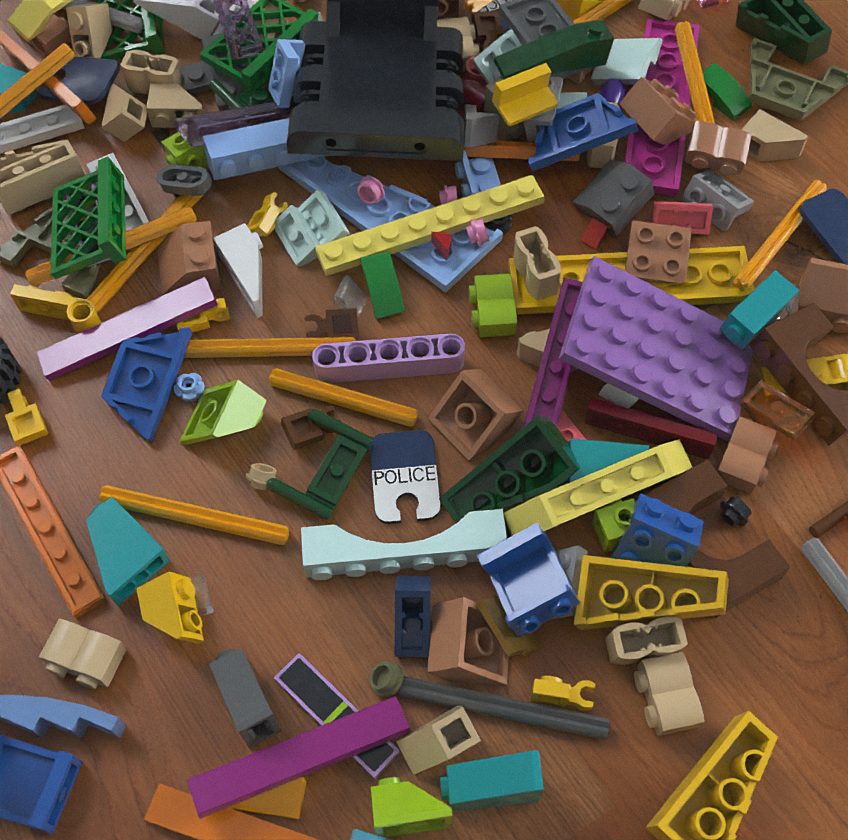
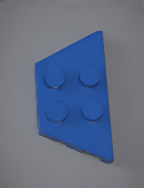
[528,93,639,171]
[101,327,193,443]

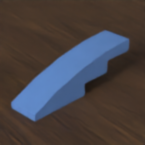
[0,695,127,739]

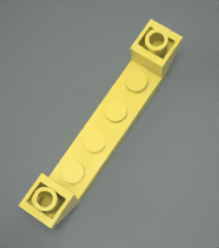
[7,0,73,41]
[503,439,693,536]

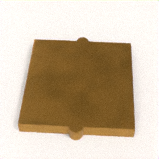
[476,595,542,656]

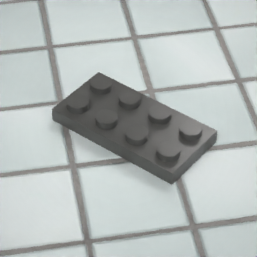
[499,0,588,79]

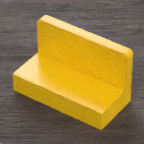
[492,63,558,126]

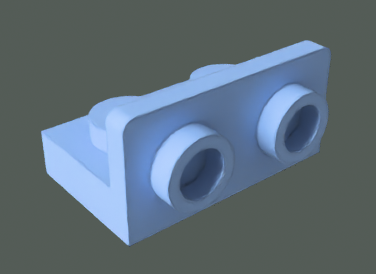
[268,39,305,108]
[455,150,501,198]

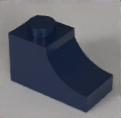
[395,576,431,657]

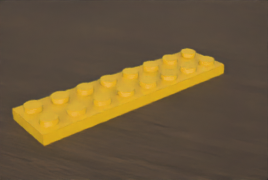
[508,246,755,315]

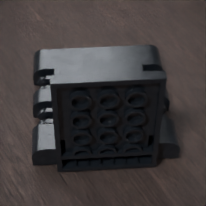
[287,0,464,161]

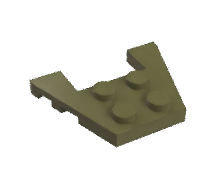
[749,38,848,121]
[0,199,101,299]

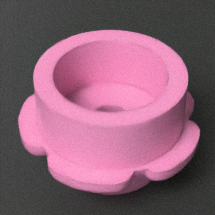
[357,176,385,205]
[439,185,458,205]
[466,218,490,247]

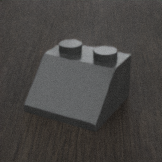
[572,160,654,237]

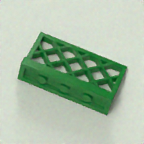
[96,0,165,60]
[200,0,319,93]
[50,156,126,279]

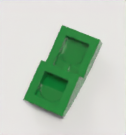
[702,62,753,120]
[360,251,405,319]

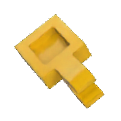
[247,192,288,237]
[177,298,231,333]
[5,388,48,445]
[530,676,595,711]

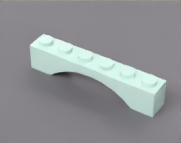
[301,509,507,580]

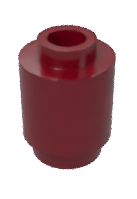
[463,79,485,113]

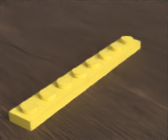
[315,175,544,276]

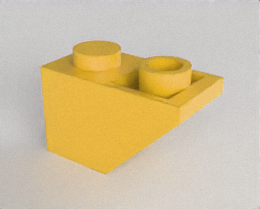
[136,571,204,644]

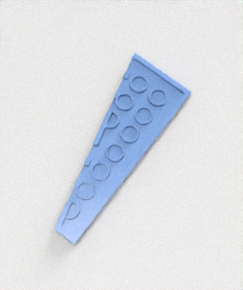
[278,156,503,293]

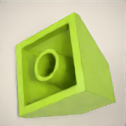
[179,380,267,445]
[371,777,453,838]

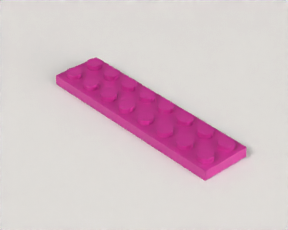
[624,18,700,197]

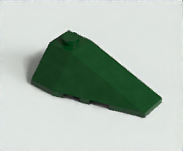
[494,20,614,80]
[439,416,580,523]

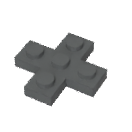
[181,33,261,112]

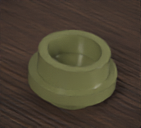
[369,662,403,698]

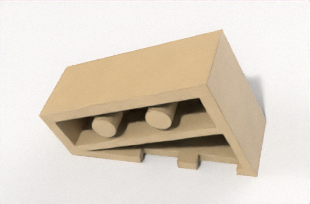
[0,139,85,215]

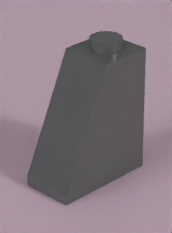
[209,647,282,748]

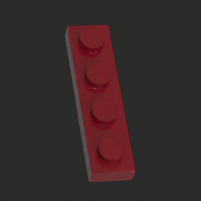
[584,398,718,459]

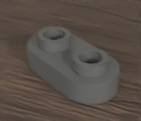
[157,164,212,196]

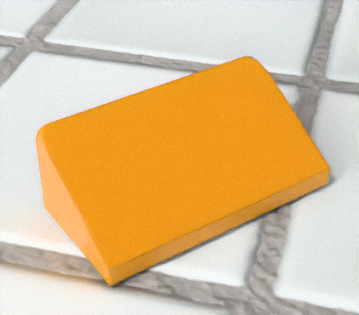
[228,777,307,820]

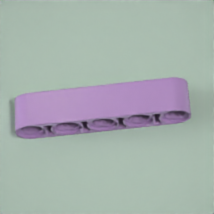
[312,334,465,383]

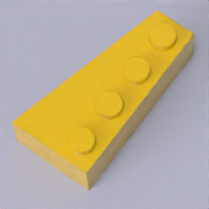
[574,555,729,630]
[645,711,778,840]

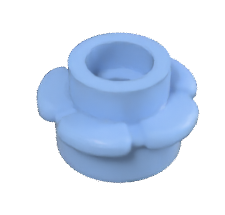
[173,373,205,402]

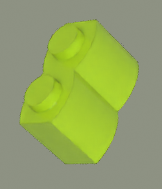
[469,273,517,338]

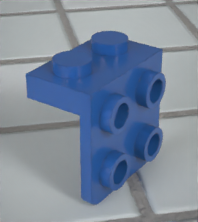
[611,493,704,567]

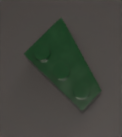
[735,0,832,65]

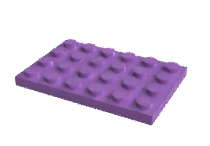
[559,256,753,442]

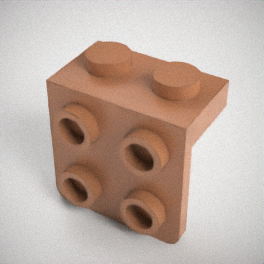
[625,220,692,285]

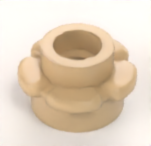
[245,463,277,490]

